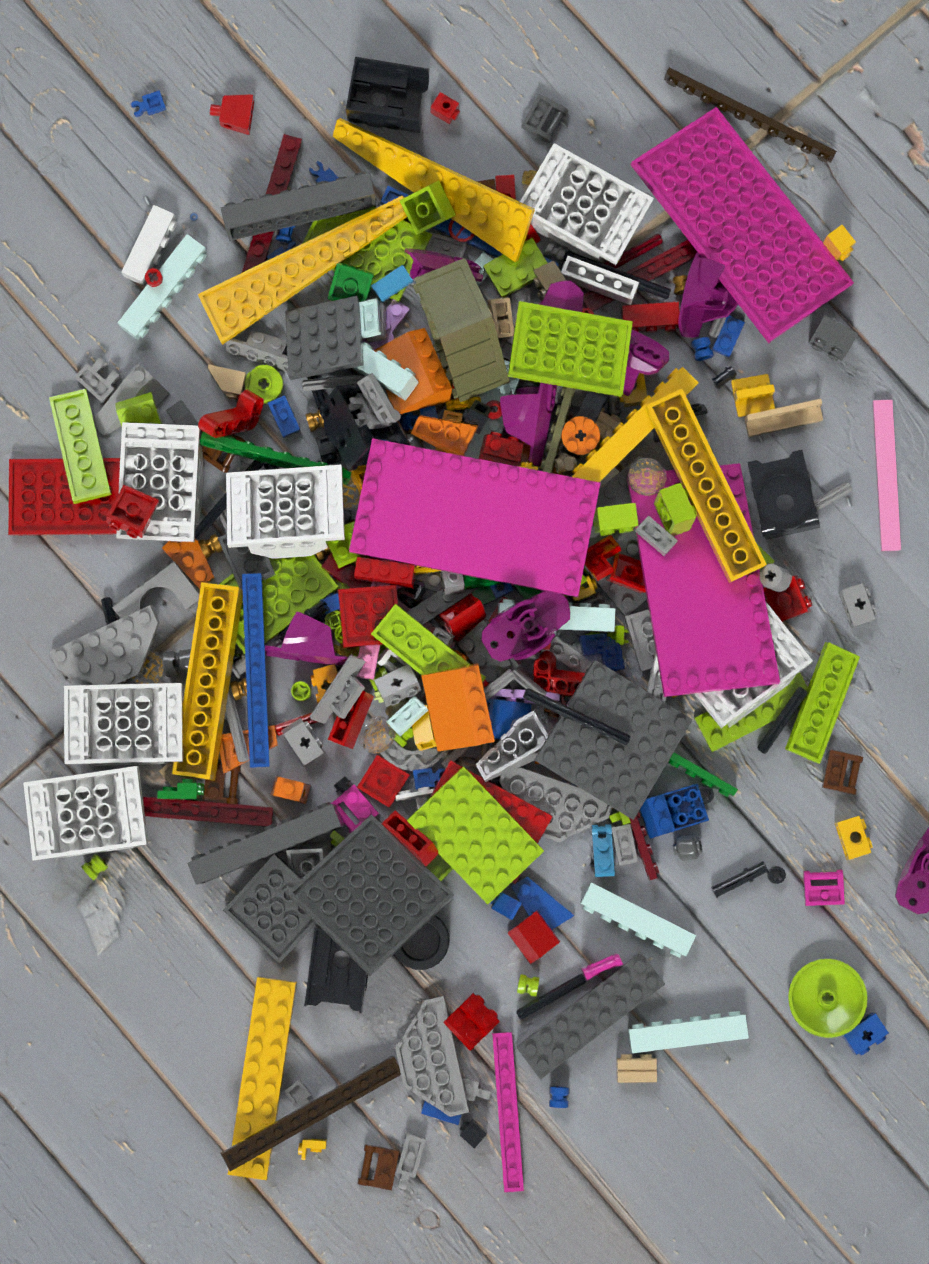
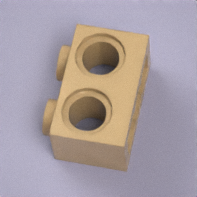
[487,297,514,338]

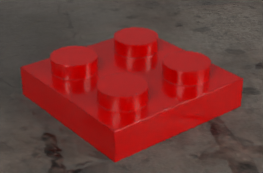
[357,755,410,808]

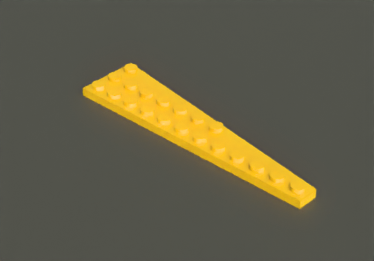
[332,118,535,262]
[198,196,407,345]

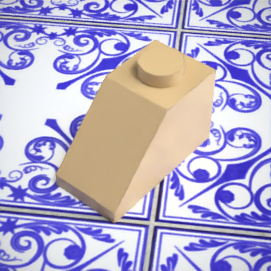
[208,365,247,400]

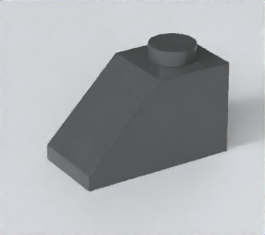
[166,400,202,432]

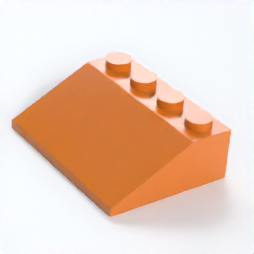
[373,328,452,414]
[421,663,495,751]

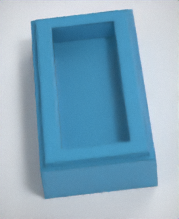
[371,265,413,302]

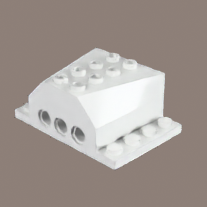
[520,143,654,265]
[116,422,204,542]
[226,465,345,559]
[695,602,813,728]
[64,683,183,766]
[23,766,148,860]

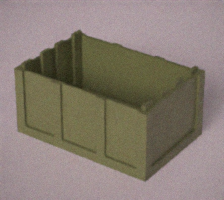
[413,258,510,402]

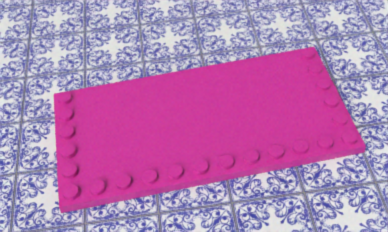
[630,107,854,343]
[349,438,601,597]
[627,463,780,697]

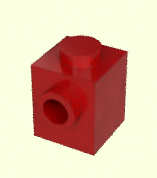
[430,92,461,125]

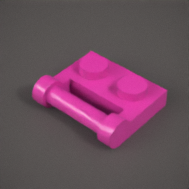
[331,784,379,834]
[803,870,845,906]
[581,953,623,980]

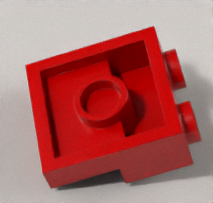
[479,432,524,466]
[107,484,159,539]
[763,575,813,622]
[443,993,500,1051]

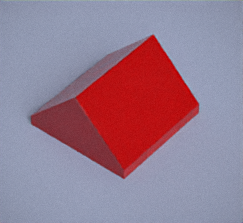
[606,553,646,593]
[438,594,486,637]
[507,911,561,964]

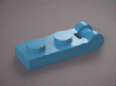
[592,824,615,877]

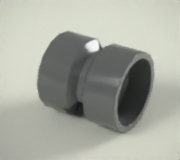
[163,649,191,677]

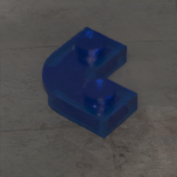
[579,633,625,671]

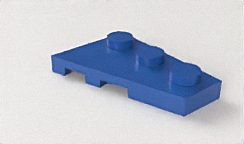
[511,876,574,930]

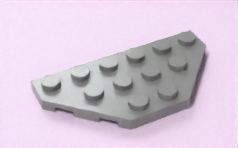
[49,605,160,685]
[499,767,612,842]
[395,996,470,1117]

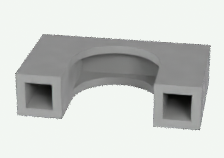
[112,562,199,638]

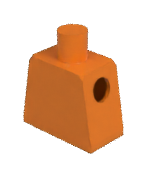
[271,776,311,804]

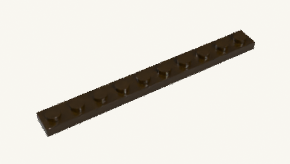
[664,67,837,163]
[220,1056,401,1172]

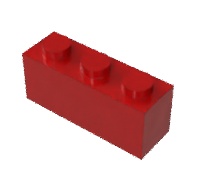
[621,302,680,333]
[354,557,416,588]
[328,691,374,749]
[381,810,438,866]

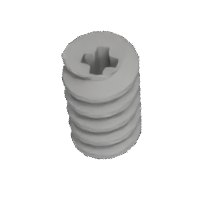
[760,564,792,592]

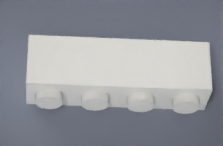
[122,205,177,286]
[561,256,639,305]

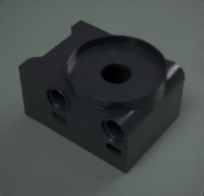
[346,57,429,133]
[320,385,411,471]
[747,450,820,540]
[304,928,368,1013]

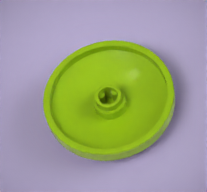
[788,959,867,1038]

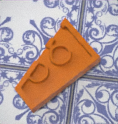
[411,416,478,456]
[162,540,215,589]
[220,725,278,774]

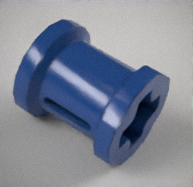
[276,226,296,243]

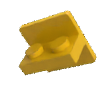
[731,374,775,417]

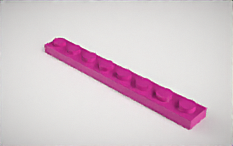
[492,1032,524,1192]

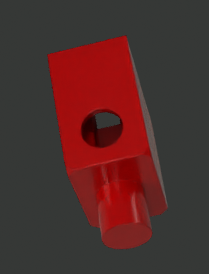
[210,94,255,135]
[495,175,516,200]

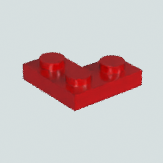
[584,535,622,581]

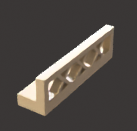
[744,399,823,437]

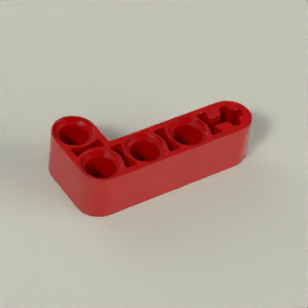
[198,389,264,438]
[534,650,585,696]

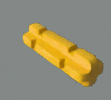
[446,397,481,411]

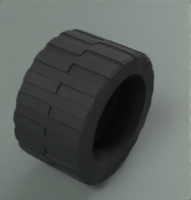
[394,915,450,970]

